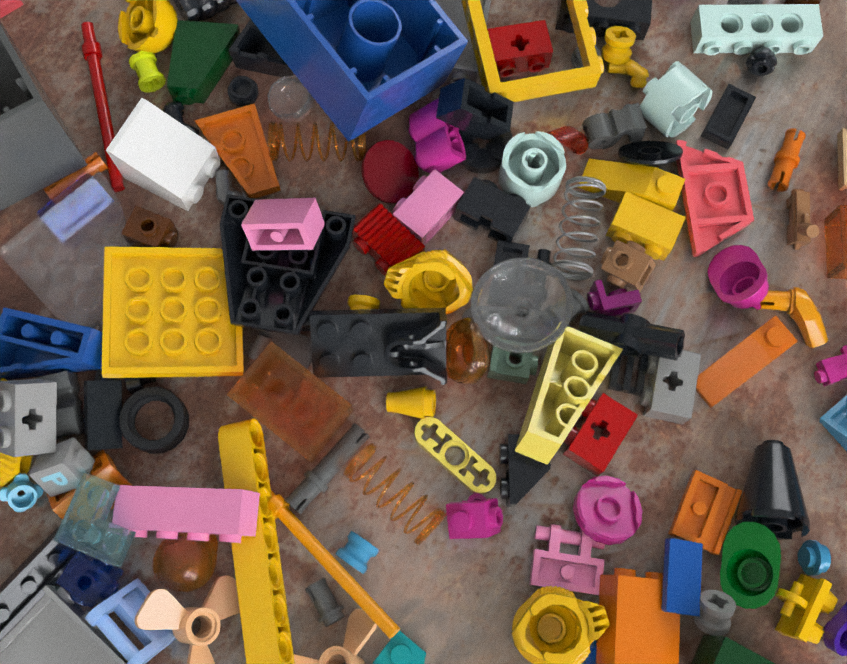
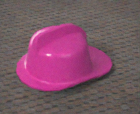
[707,245,769,310]

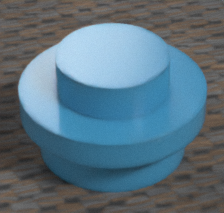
[798,540,831,576]

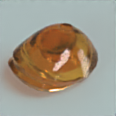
[446,317,491,384]
[152,533,218,592]

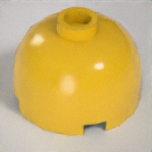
[118,0,178,53]

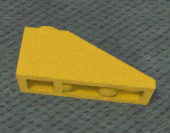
[578,158,685,211]

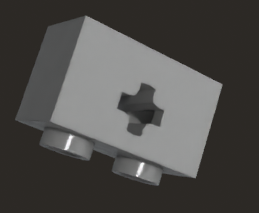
[640,350,701,425]
[0,379,57,457]

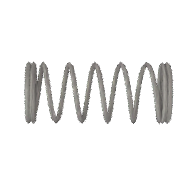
[551,176,607,280]

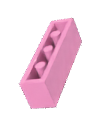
[111,485,260,543]

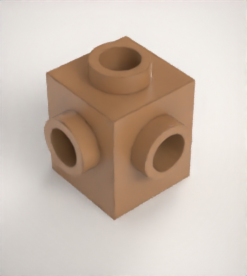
[601,240,656,293]

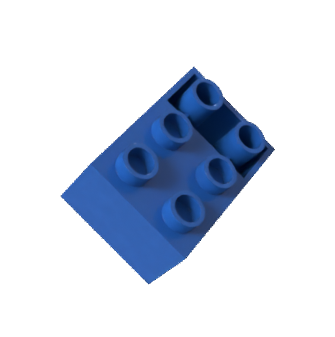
[236,0,468,142]

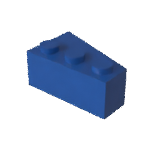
[0,307,102,380]

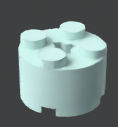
[639,61,713,138]
[498,131,566,207]

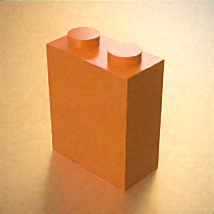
[596,568,680,664]

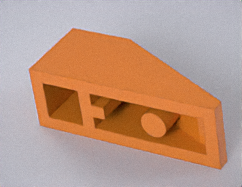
[696,315,798,408]

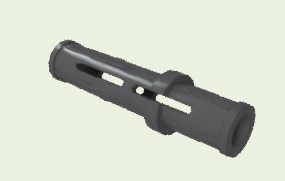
[285,423,370,515]

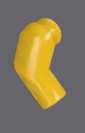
[607,59,649,88]

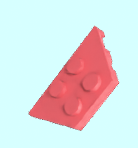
[675,140,754,257]

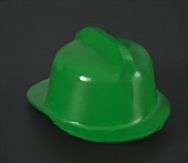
[720,522,781,609]

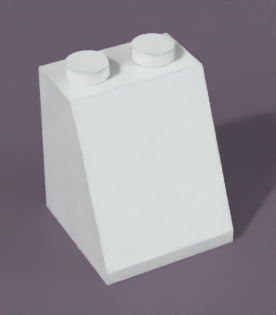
[106,98,221,211]

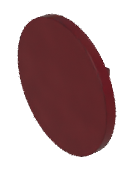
[361,140,419,204]

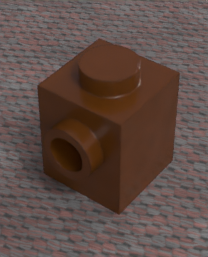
[121,206,178,248]

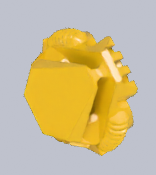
[383,248,473,315]
[511,586,610,664]

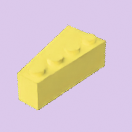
[515,323,623,465]

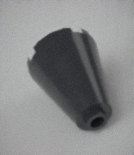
[735,440,810,540]

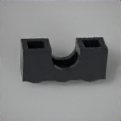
[555,0,652,40]

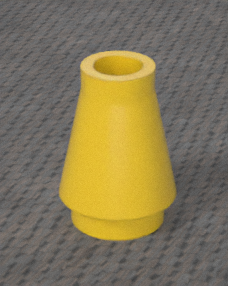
[386,386,436,419]

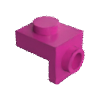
[446,498,503,539]

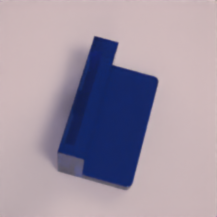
[36,173,115,243]

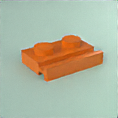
[668,470,742,555]

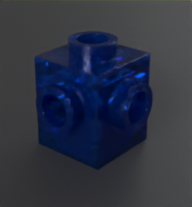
[56,547,124,607]

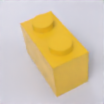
[605,191,686,261]

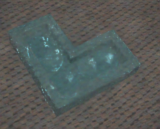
[54,472,136,567]

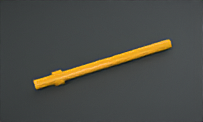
[267,490,400,639]

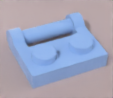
[85,578,176,664]

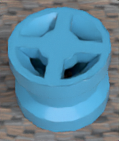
[335,531,380,575]

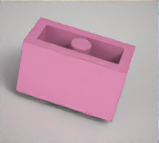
[392,169,464,246]
[241,198,325,251]

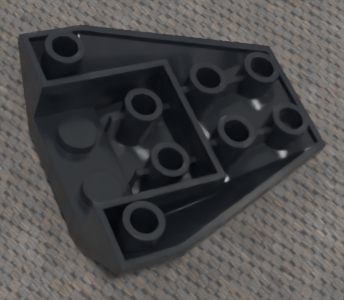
[220,194,356,336]

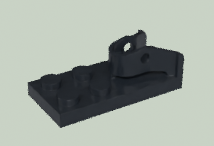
[310,308,447,385]

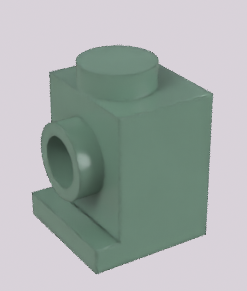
[487,338,539,384]

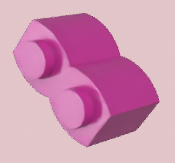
[409,98,466,173]

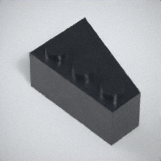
[228,19,300,81]

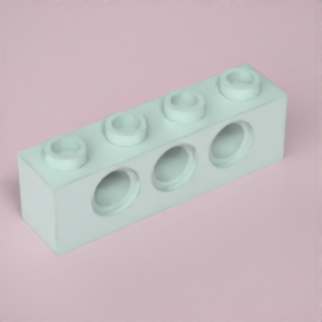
[690,4,823,55]

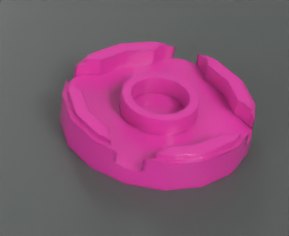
[573,475,643,545]

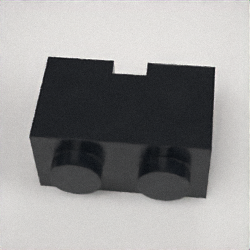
[436,78,514,140]
[454,177,531,242]

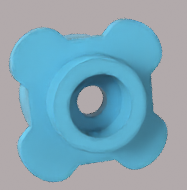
[0,473,43,512]

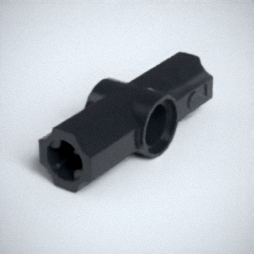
[579,311,685,361]

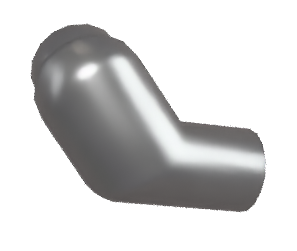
[215,170,247,205]

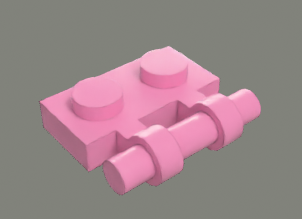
[529,524,605,596]

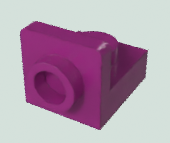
[587,279,642,317]

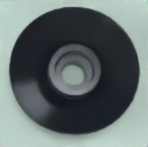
[618,141,683,168]

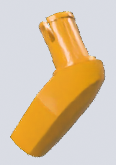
[759,287,828,348]

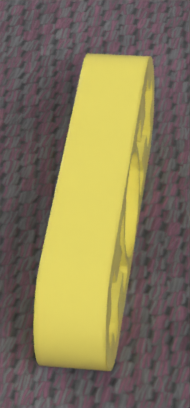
[414,417,496,495]

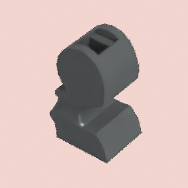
[582,103,647,150]
[36,371,84,440]

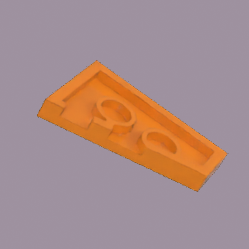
[194,103,281,199]

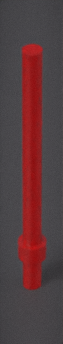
[81,22,125,192]

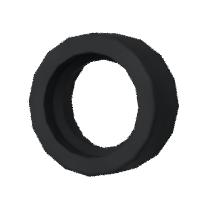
[119,387,189,454]

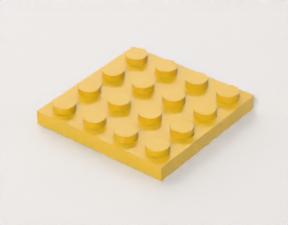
[102,247,244,378]

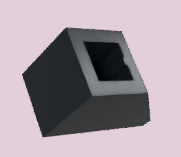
[499,434,551,507]

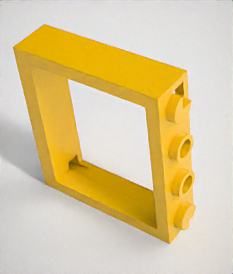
[461,0,604,102]

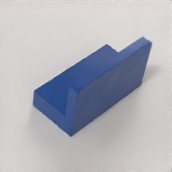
[661,538,703,617]

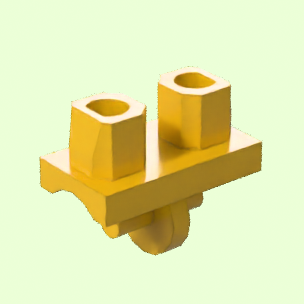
[775,574,838,644]

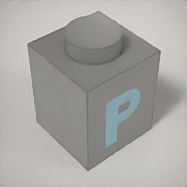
[29,438,95,497]

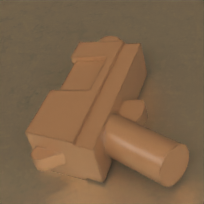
[786,189,819,250]

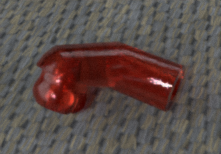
[546,125,589,155]

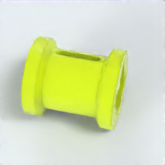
[128,51,166,93]

